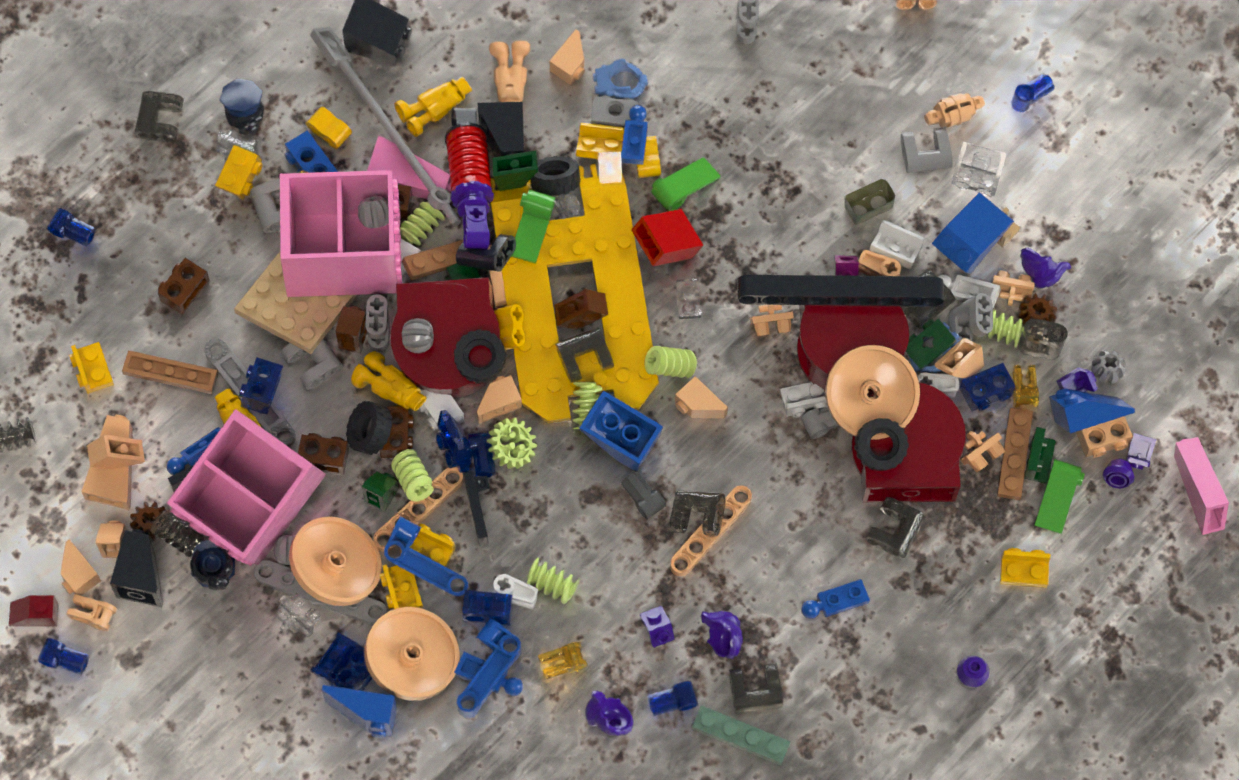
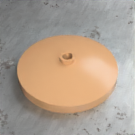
[825,345,920,440]
[289,517,382,606]
[364,607,460,700]

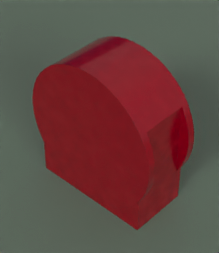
[391,277,500,399]
[797,305,909,397]
[851,382,966,503]

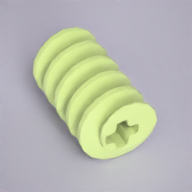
[400,201,445,246]
[979,310,1024,348]
[644,346,697,378]
[572,382,602,429]
[391,449,434,502]
[527,557,580,604]

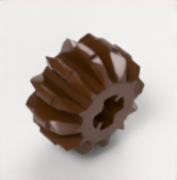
[1018,293,1057,333]
[130,501,170,542]

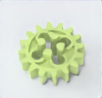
[487,418,537,469]

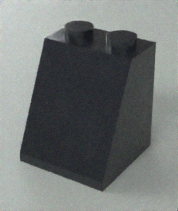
[342,0,412,66]
[478,102,524,157]
[110,529,163,608]

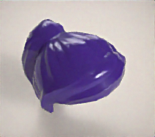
[1020,247,1071,289]
[701,611,743,659]
[585,691,634,736]

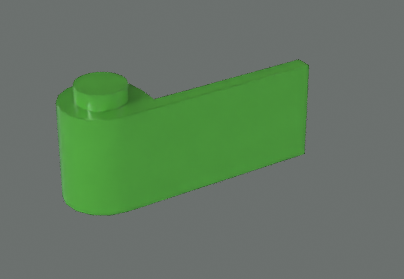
[651,157,721,212]
[511,190,556,264]
[1034,459,1085,534]

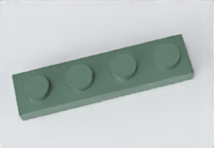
[692,705,790,765]

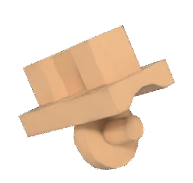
[992,270,1035,307]
[750,305,794,336]
[960,431,1005,472]

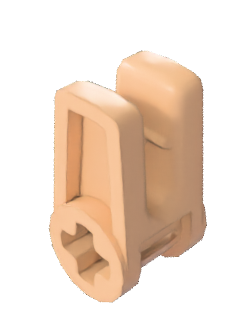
[858,250,901,276]
[66,594,117,631]

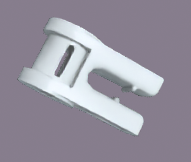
[917,372,959,398]
[493,574,538,609]

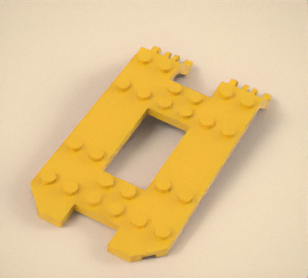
[490,161,659,423]

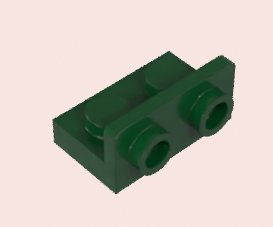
[1024,427,1056,484]

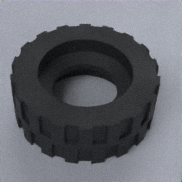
[530,156,580,196]
[454,329,507,384]
[346,401,392,455]
[854,418,909,471]

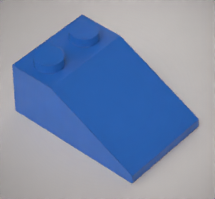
[932,192,1014,274]
[1049,389,1135,434]
[579,391,663,472]
[322,685,397,738]

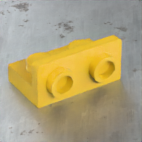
[576,123,624,162]
[69,342,114,394]
[400,523,455,567]
[1000,548,1051,588]

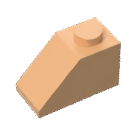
[549,29,585,85]
[935,338,984,379]
[477,375,522,424]
[675,376,728,418]
[87,435,145,469]
[96,521,128,558]
[60,539,101,596]

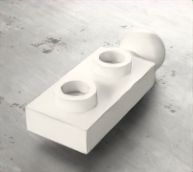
[938,274,1001,308]

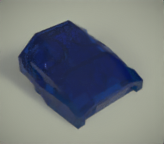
[436,410,473,473]
[310,632,372,691]

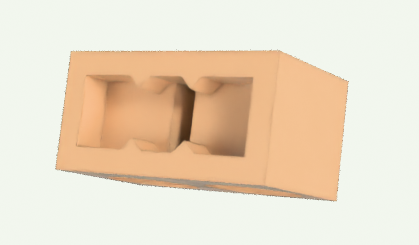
[1076,416,1133,458]

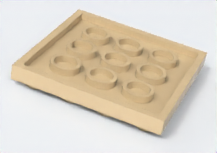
[234,252,357,354]

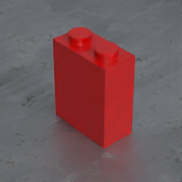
[631,209,704,266]

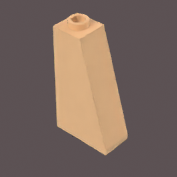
[81,415,133,511]

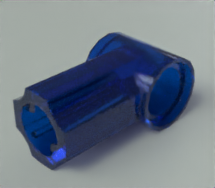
[1011,73,1055,112]
[46,208,96,247]
[468,431,496,478]
[37,638,89,675]
[647,681,699,717]

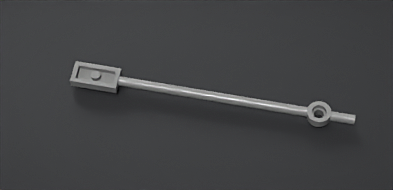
[310,27,461,226]

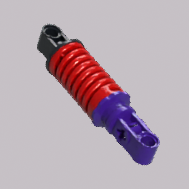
[445,107,494,249]

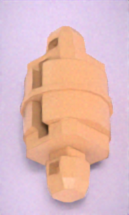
[924,93,985,128]

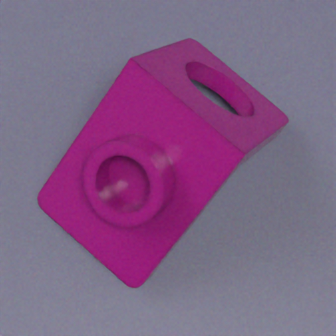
[834,255,859,276]

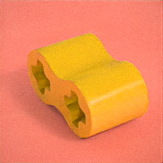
[306,107,352,149]
[636,136,661,178]
[494,304,525,351]

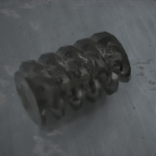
[0,417,37,453]
[151,510,204,557]

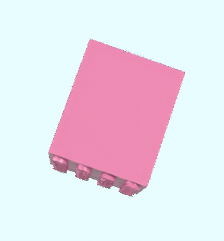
[280,170,402,297]
[167,409,326,566]

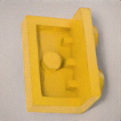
[215,145,263,200]
[379,564,423,609]

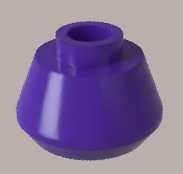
[1102,459,1135,489]
[957,656,990,687]

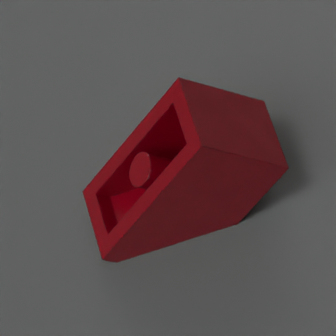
[9,595,59,627]

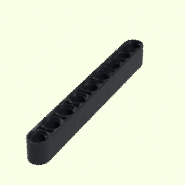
[737,275,944,307]

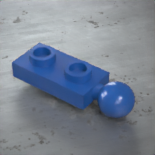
[621,105,648,165]
[166,427,221,475]
[801,579,870,619]
[454,652,523,696]

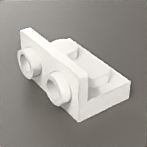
[780,382,827,418]

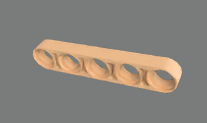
[373,467,463,552]
[670,485,752,577]

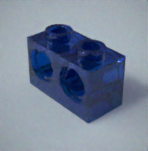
[238,357,283,415]
[959,363,1016,412]
[462,590,513,626]

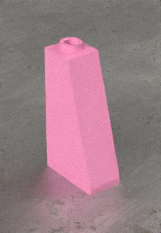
[367,136,451,199]
[1174,437,1229,535]

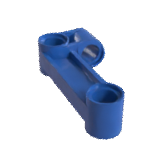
[384,516,468,597]
[457,619,521,718]

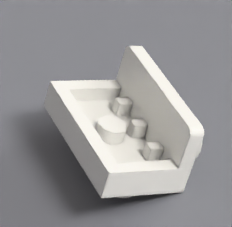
[869,220,924,269]

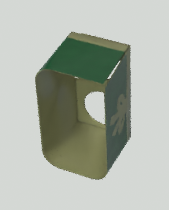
[844,179,895,226]

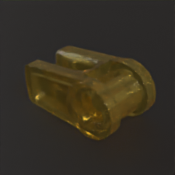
[1013,365,1039,407]
[538,642,588,679]

